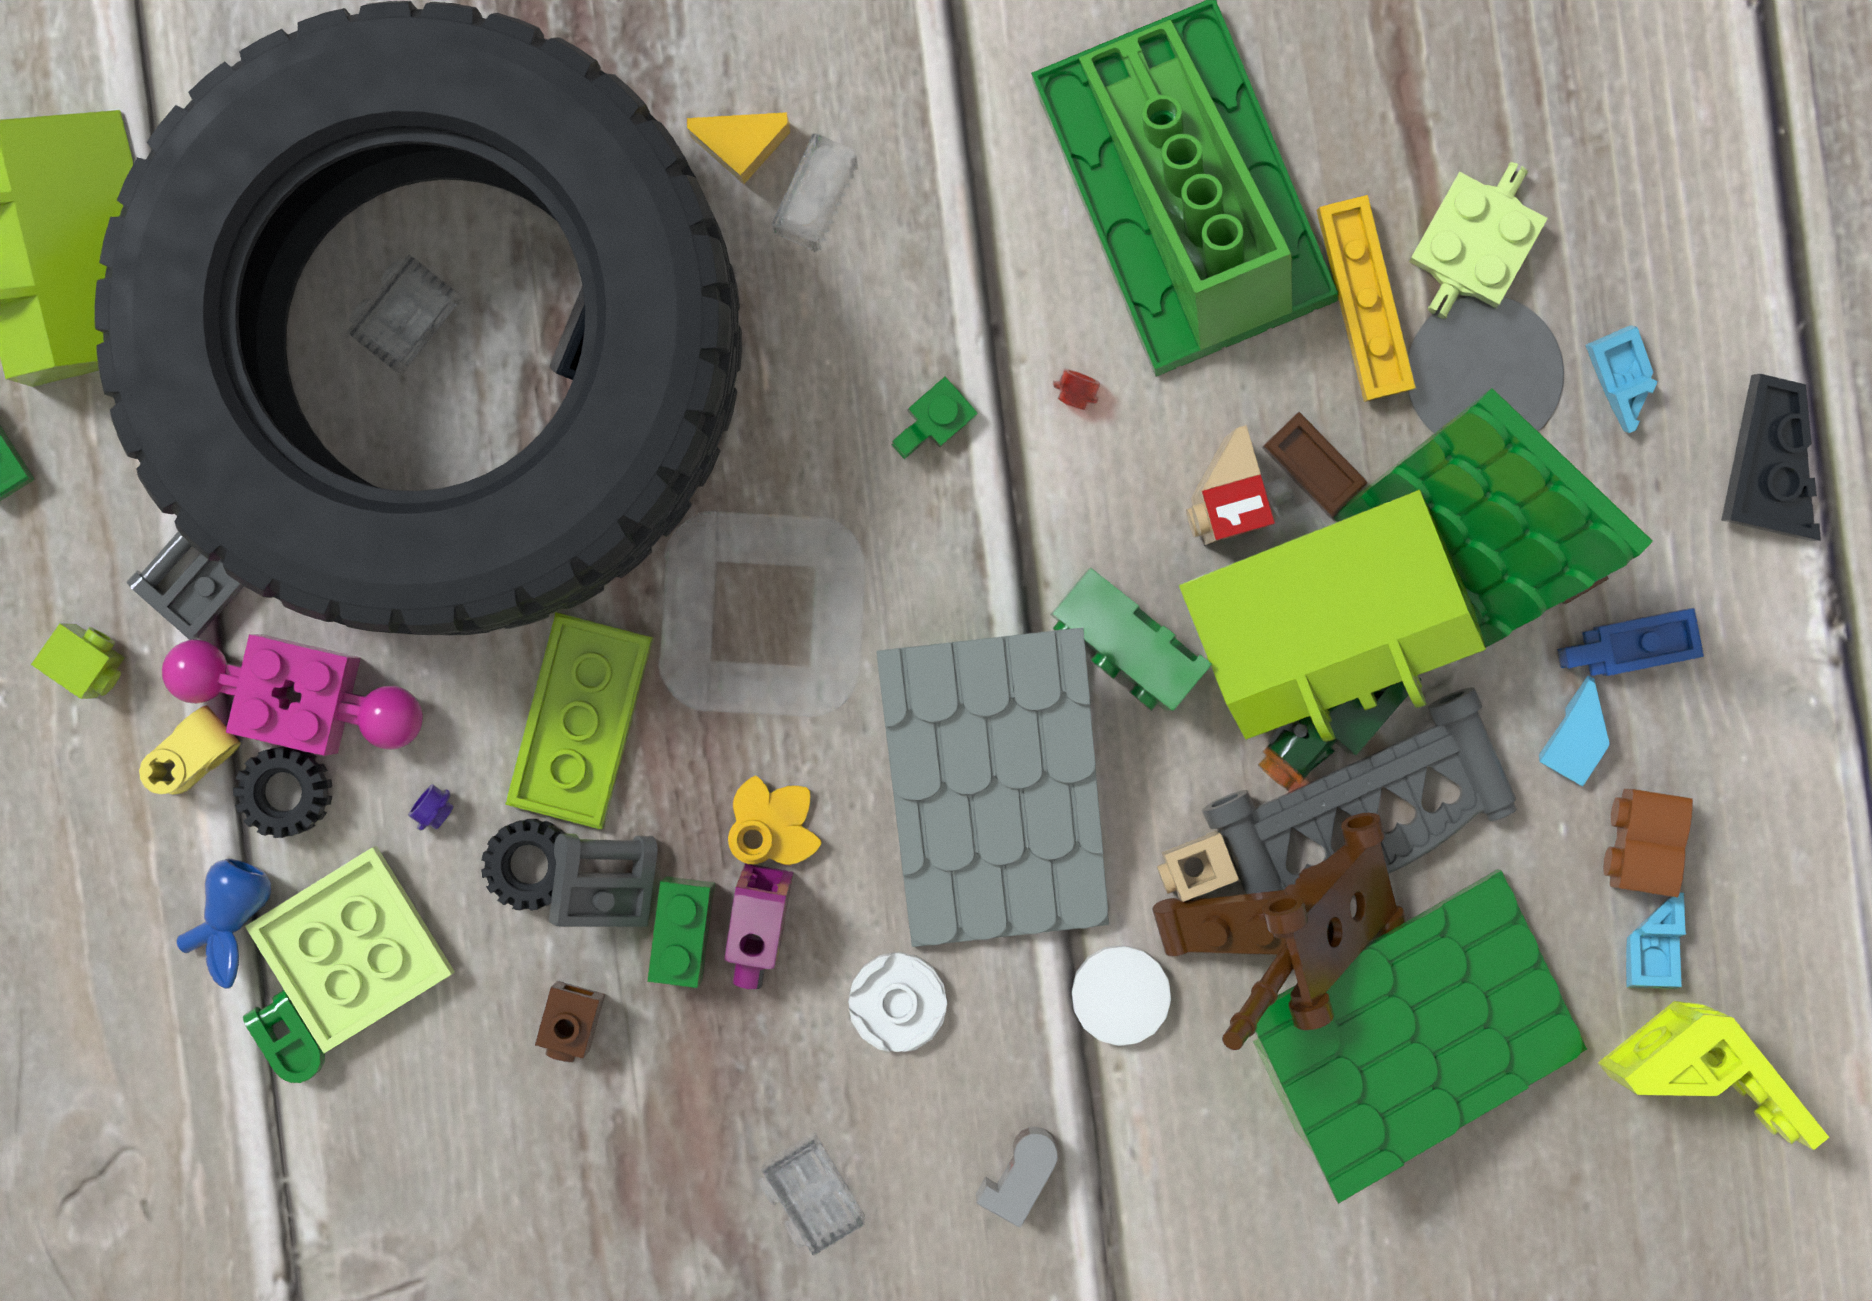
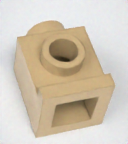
[1157,830,1239,902]

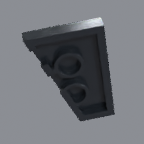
[1721,374,1821,541]

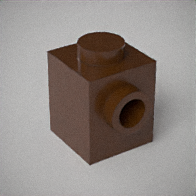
[535,981,605,1062]

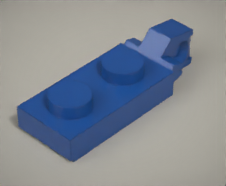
[1557,608,1704,676]

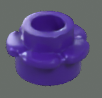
[408,784,454,831]

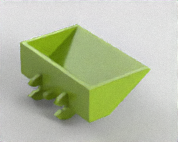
[0,110,133,387]
[1179,490,1486,742]

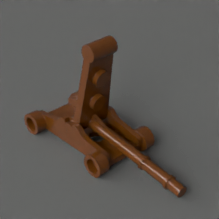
[1152,812,1406,1050]

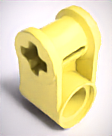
[139,705,241,795]

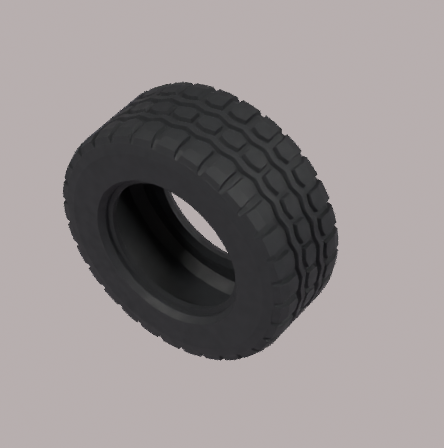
[94,1,742,636]

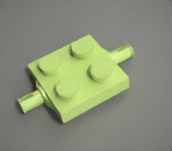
[1409,162,1548,319]

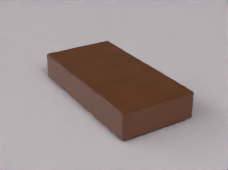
[1262,412,1368,518]

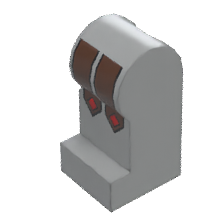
[976,1127,1058,1228]

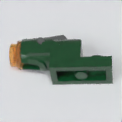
[1258,677,1422,791]

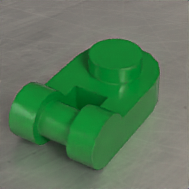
[243,990,325,1083]

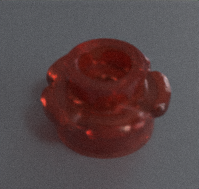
[1053,368,1101,410]

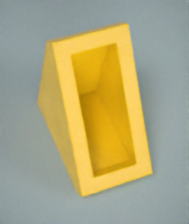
[687,112,790,184]

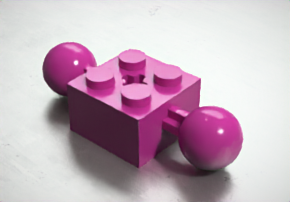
[162,634,423,756]

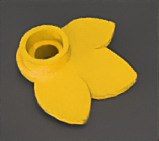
[728,775,822,865]

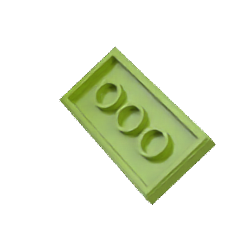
[505,612,654,830]

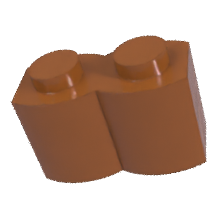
[1603,788,1693,897]

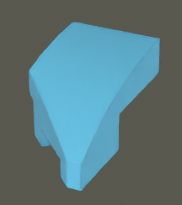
[1585,325,1658,433]
[1539,675,1610,786]
[1626,892,1686,989]

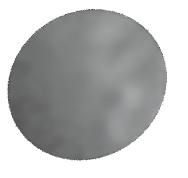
[1408,296,1563,433]

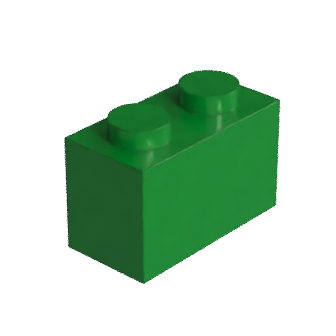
[647,876,715,988]

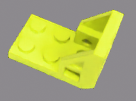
[1598,1001,1830,1150]

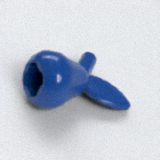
[177,858,271,989]

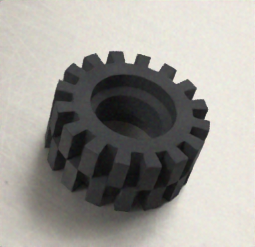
[233,747,333,838]
[481,819,566,911]

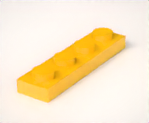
[1316,195,1416,402]

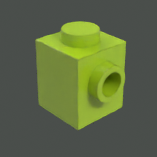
[31,623,125,699]

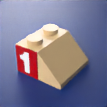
[1186,425,1275,546]

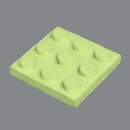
[245,846,455,1053]

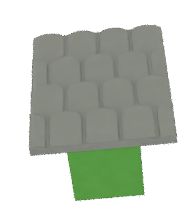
[876,627,1109,947]

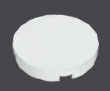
[1072,946,1171,1046]
[848,952,947,1052]

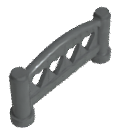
[1202,687,1517,894]

